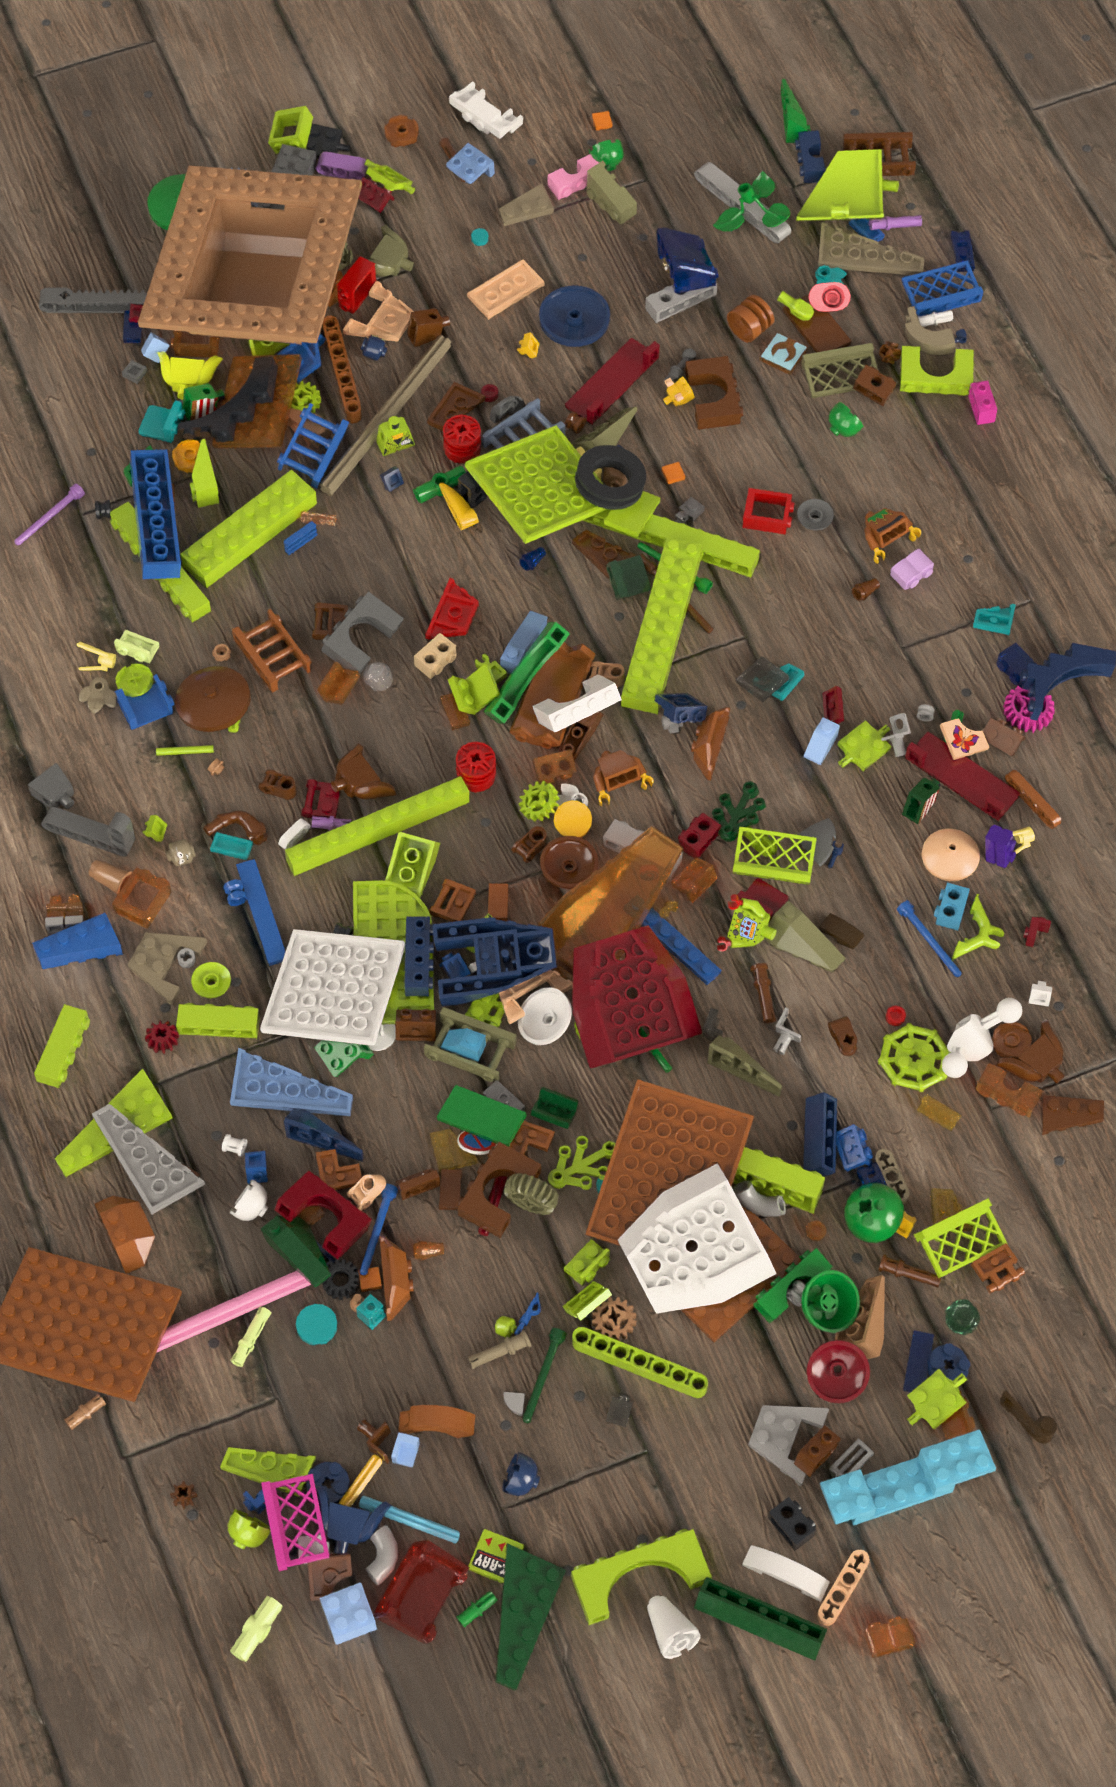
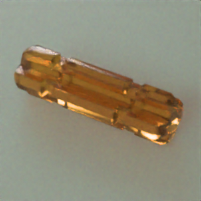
[300,512,336,526]

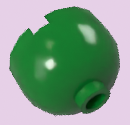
[588,139,624,171]
[828,402,864,437]

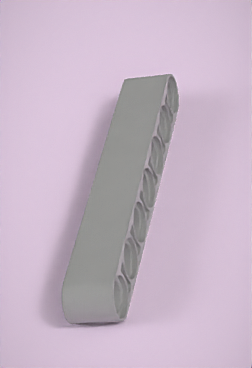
[694,162,791,244]

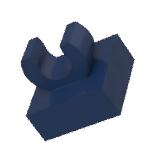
[380,466,404,492]

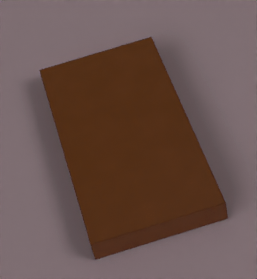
[782,294,851,353]

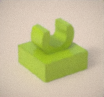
[142,815,167,842]

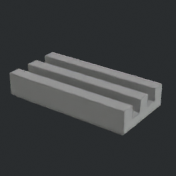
[829,1438,874,1477]

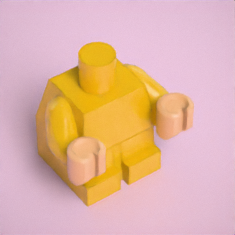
[663,377,695,406]

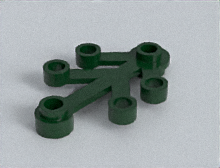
[712,781,766,842]

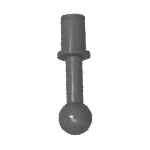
[664,348,696,383]

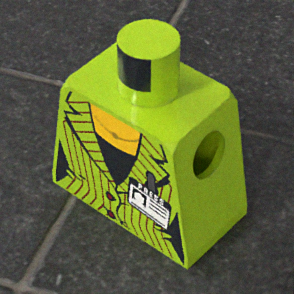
[376,416,415,456]

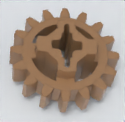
[592,1297,636,1341]

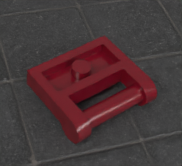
[301,779,341,818]

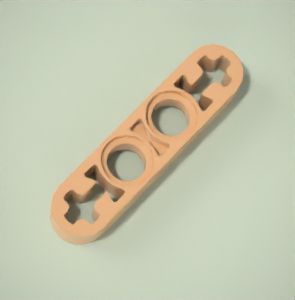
[817,1550,869,1626]

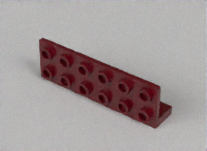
[565,338,660,425]
[905,732,1020,821]

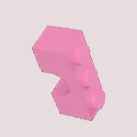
[548,154,599,200]

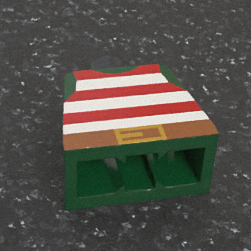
[902,778,941,824]

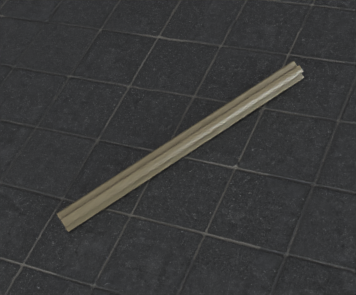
[320,335,451,496]

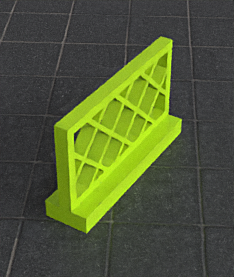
[733,827,817,885]
[914,1198,1008,1278]

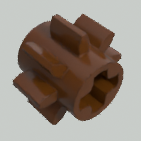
[879,341,901,364]
[170,1481,198,1510]

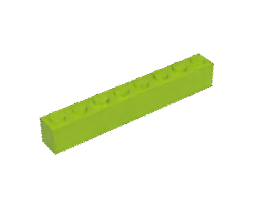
[110,501,211,622]

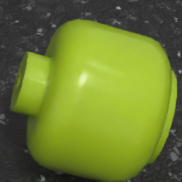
[495,1316,517,1338]

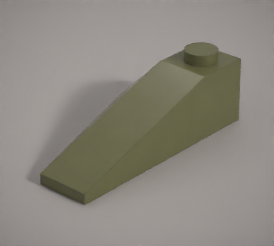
[571,406,638,452]
[764,901,846,972]
[708,1036,782,1097]

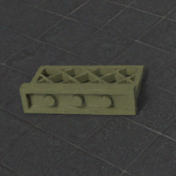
[801,343,879,398]

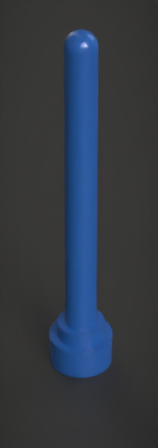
[897,900,961,977]
[360,1184,398,1275]

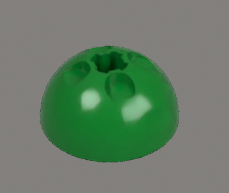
[844,1183,904,1243]
[801,1270,860,1333]

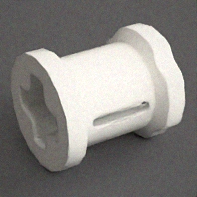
[222,1134,247,1157]

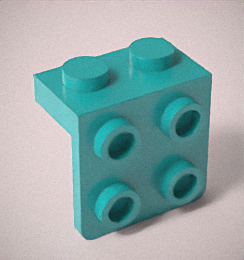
[138,400,185,443]

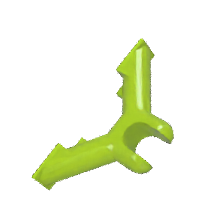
[952,894,1004,961]

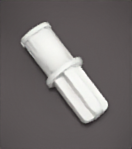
[918,310,953,327]

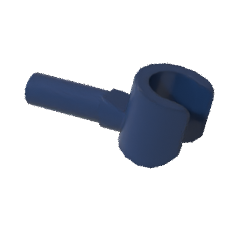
[954,329,967,343]
[828,840,844,868]

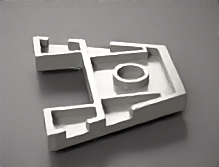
[748,1405,829,1486]

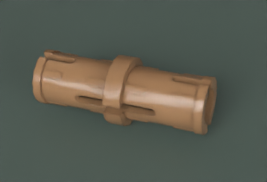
[64,1394,106,1430]

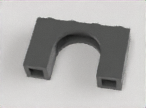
[321,591,404,678]

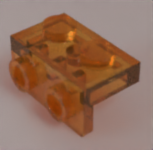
[317,662,360,705]

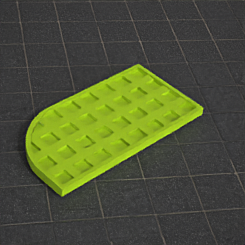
[353,880,434,1025]

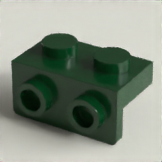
[531,1087,579,1129]

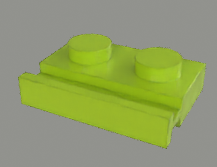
[562,1281,612,1321]

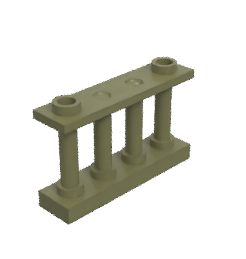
[424,1007,517,1082]

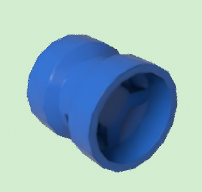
[223,879,247,906]

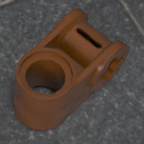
[258,769,297,800]
[511,826,547,863]
[828,1016,858,1056]

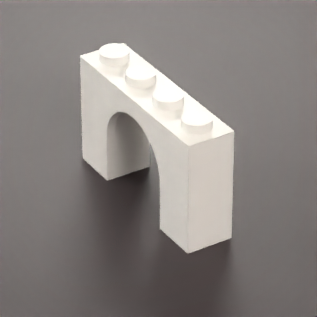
[532,674,621,732]

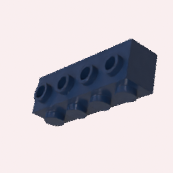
[405,917,434,996]
[803,1092,837,1177]

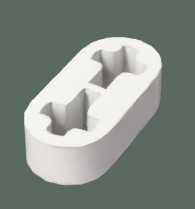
[278,818,310,850]

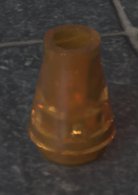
[413,1241,444,1261]

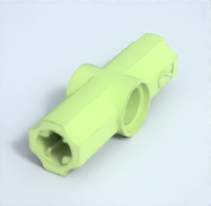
[230,1596,283,1662]

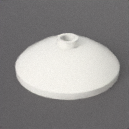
[518,988,572,1045]

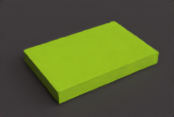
[604,491,660,537]

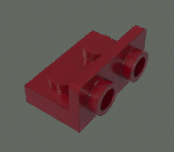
[358,177,395,213]

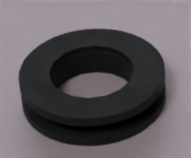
[575,445,647,510]

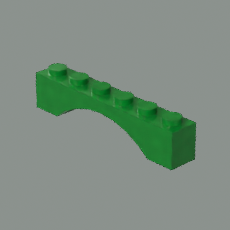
[483,622,570,724]

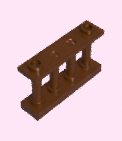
[842,132,916,176]

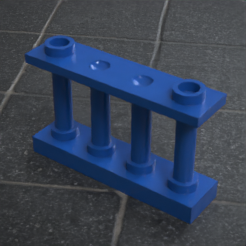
[277,403,349,489]

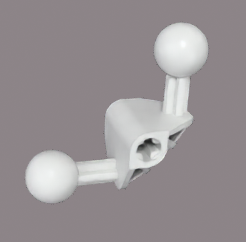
[942,998,1022,1078]

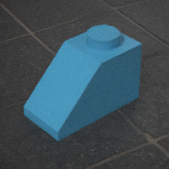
[441,1028,486,1062]

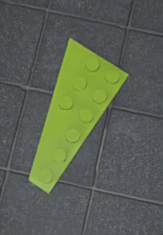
[55,1069,172,1177]

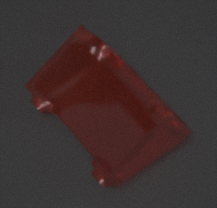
[373,1540,470,1644]

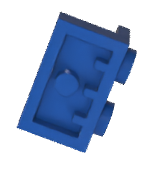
[836,1124,873,1172]

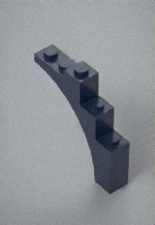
[1020,643,1116,721]

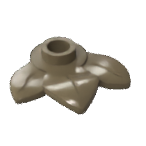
[79,677,116,714]

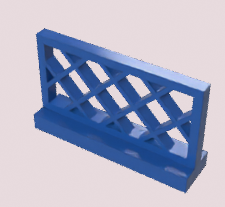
[901,261,983,317]

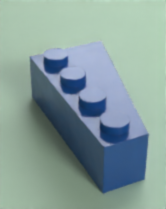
[32,913,123,969]

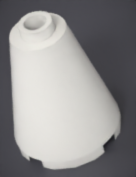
[647,1595,700,1659]

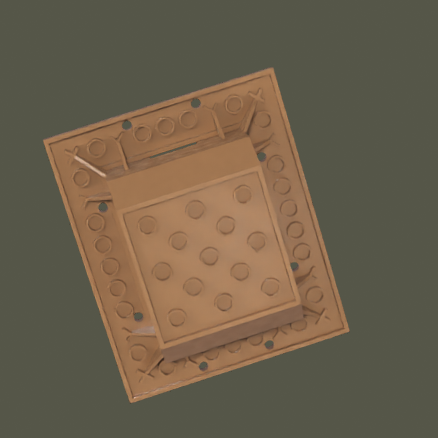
[138,165,362,345]

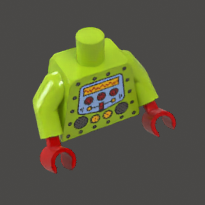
[717,894,777,952]

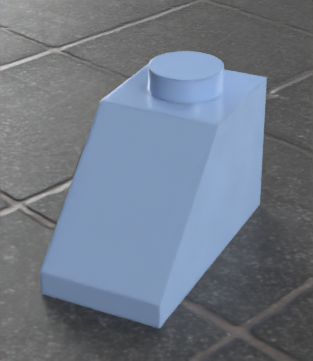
[804,717,840,765]

